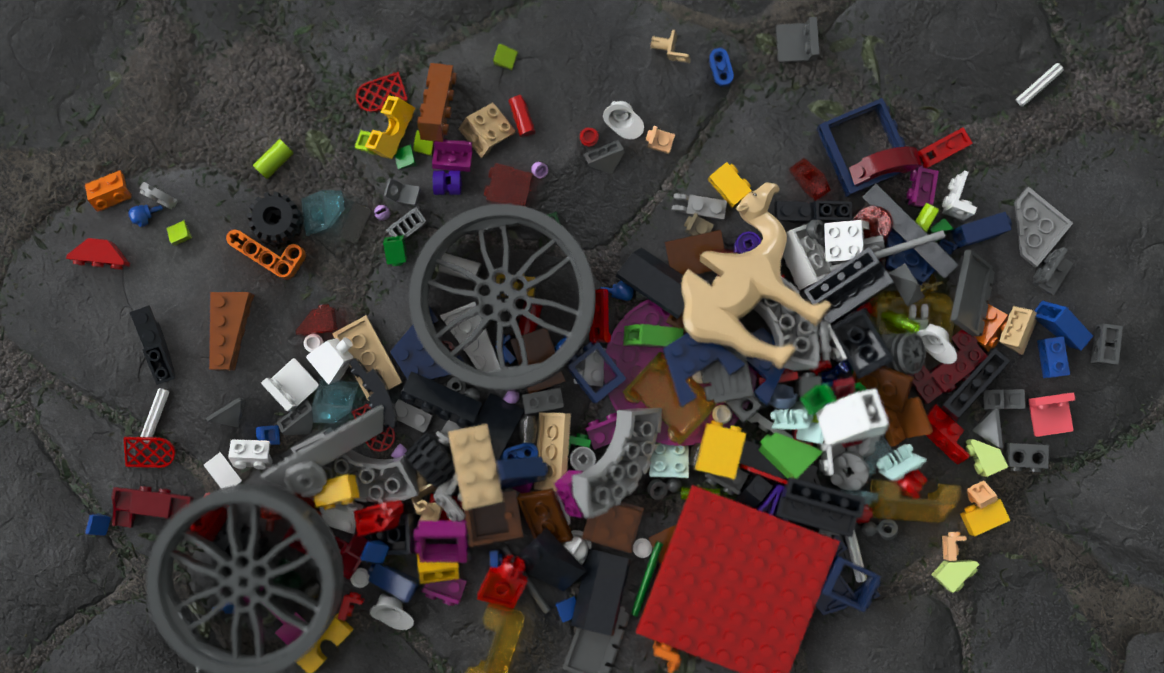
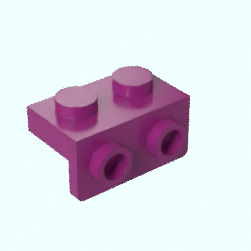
[432,139,473,172]
[907,166,939,208]

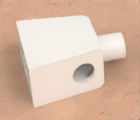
[306,338,353,385]

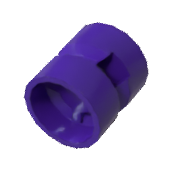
[433,170,462,195]
[734,231,761,254]

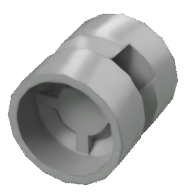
[570,446,596,472]

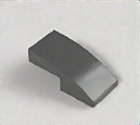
[984,389,1026,409]

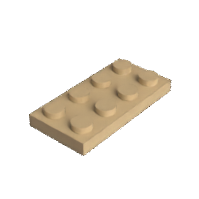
[332,315,403,401]
[534,412,571,492]
[448,424,503,510]

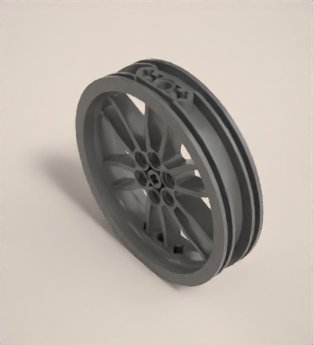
[409,204,596,390]
[147,484,344,673]

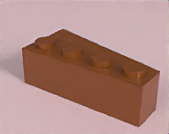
[417,63,457,142]
[209,292,255,371]

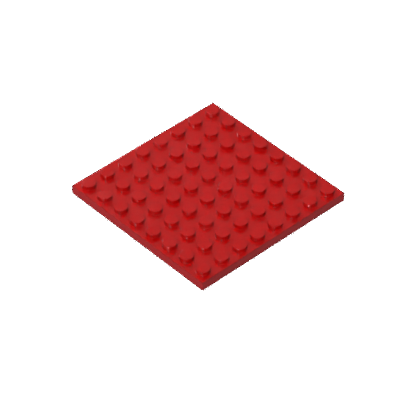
[636,485,840,673]

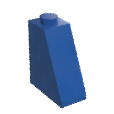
[1034,301,1093,351]

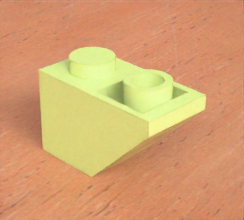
[965,439,1008,477]
[931,560,979,593]

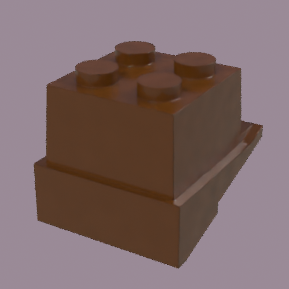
[465,490,523,547]
[582,501,644,553]

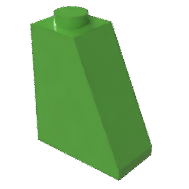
[623,324,684,348]
[759,432,823,479]

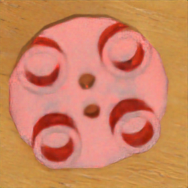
[853,206,892,240]

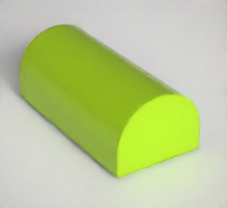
[253,139,294,179]
[915,202,939,232]

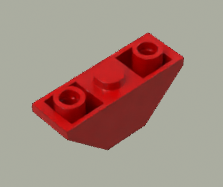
[66,238,130,270]

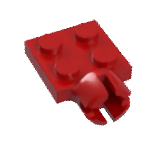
[477,555,528,609]

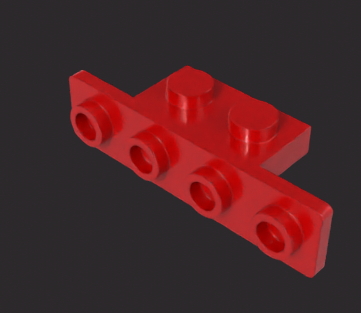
[926,404,970,464]

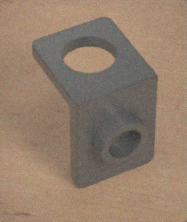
[384,178,421,205]

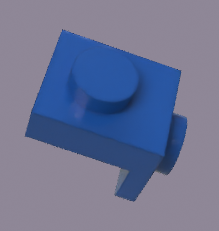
[495,334,517,365]

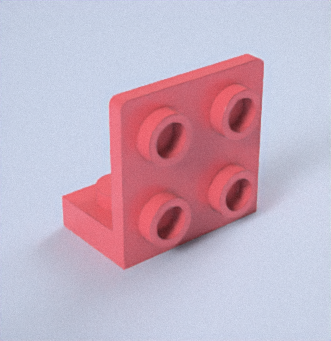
[1028,393,1075,437]

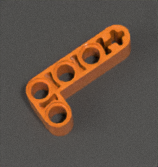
[226,230,306,279]

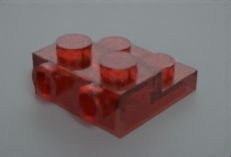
[484,163,533,207]

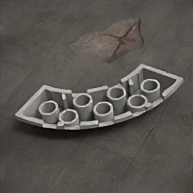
[753,274,819,370]
[260,405,384,487]
[572,408,662,518]
[291,427,419,503]

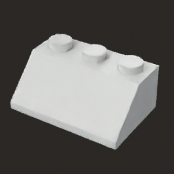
[783,224,833,290]

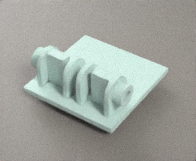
[770,401,814,429]
[649,442,689,478]
[876,444,927,480]

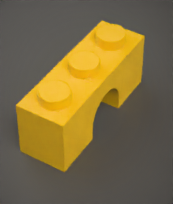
[365,96,415,159]
[296,613,354,673]

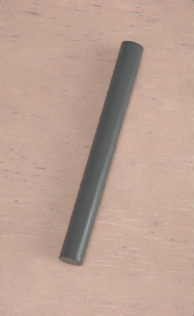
[501,545,551,614]

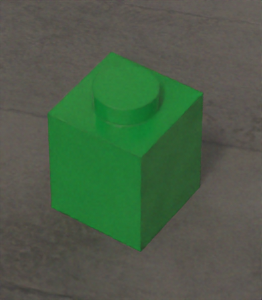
[383,235,407,266]

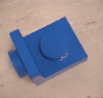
[490,549,503,568]

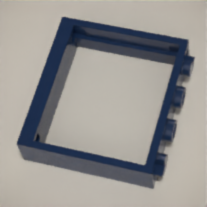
[816,98,906,197]

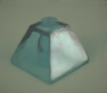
[301,190,344,236]
[312,379,359,424]

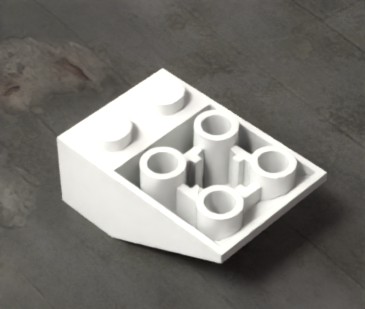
[816,389,888,446]

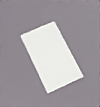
[204,452,242,489]

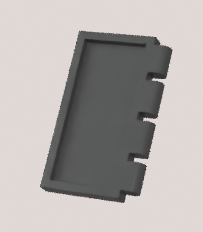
[950,250,995,337]
[701,344,754,404]
[562,606,631,673]

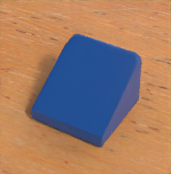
[256,425,280,445]
[86,514,111,536]
[361,540,389,563]
[556,596,576,623]

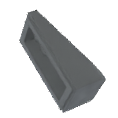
[386,207,428,240]

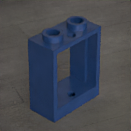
[951,212,1012,249]
[565,342,626,403]
[821,554,881,612]

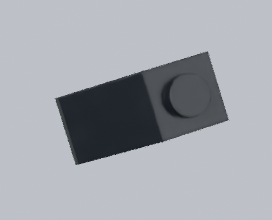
[734,474,773,508]

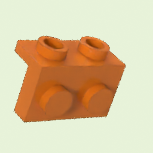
[85,170,132,212]
[974,304,1008,352]
[653,641,681,673]

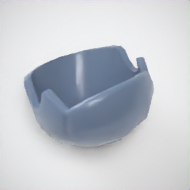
[769,384,797,410]

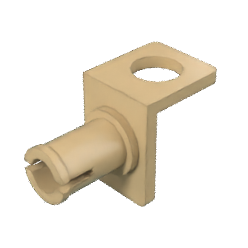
[651,30,691,63]
[411,471,438,515]
[415,500,443,526]

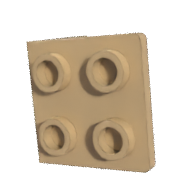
[459,103,516,158]
[999,306,1037,355]

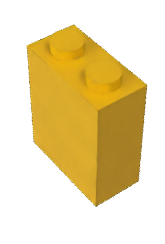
[695,421,746,479]

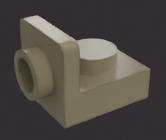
[684,213,714,236]

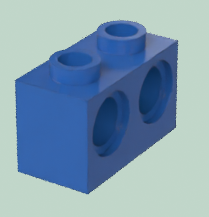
[1037,336,1070,378]

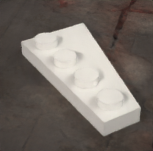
[440,302,500,372]

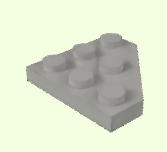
[1014,187,1073,267]

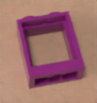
[414,521,468,562]

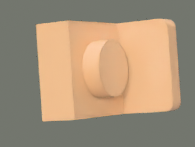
[645,126,675,154]
[967,480,998,509]
[942,532,967,561]

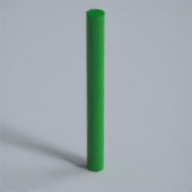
[631,541,663,616]

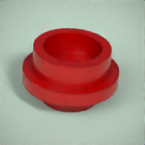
[580,127,599,147]

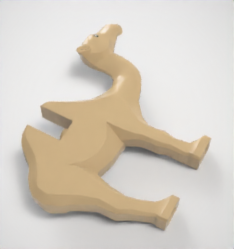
[681,182,831,369]

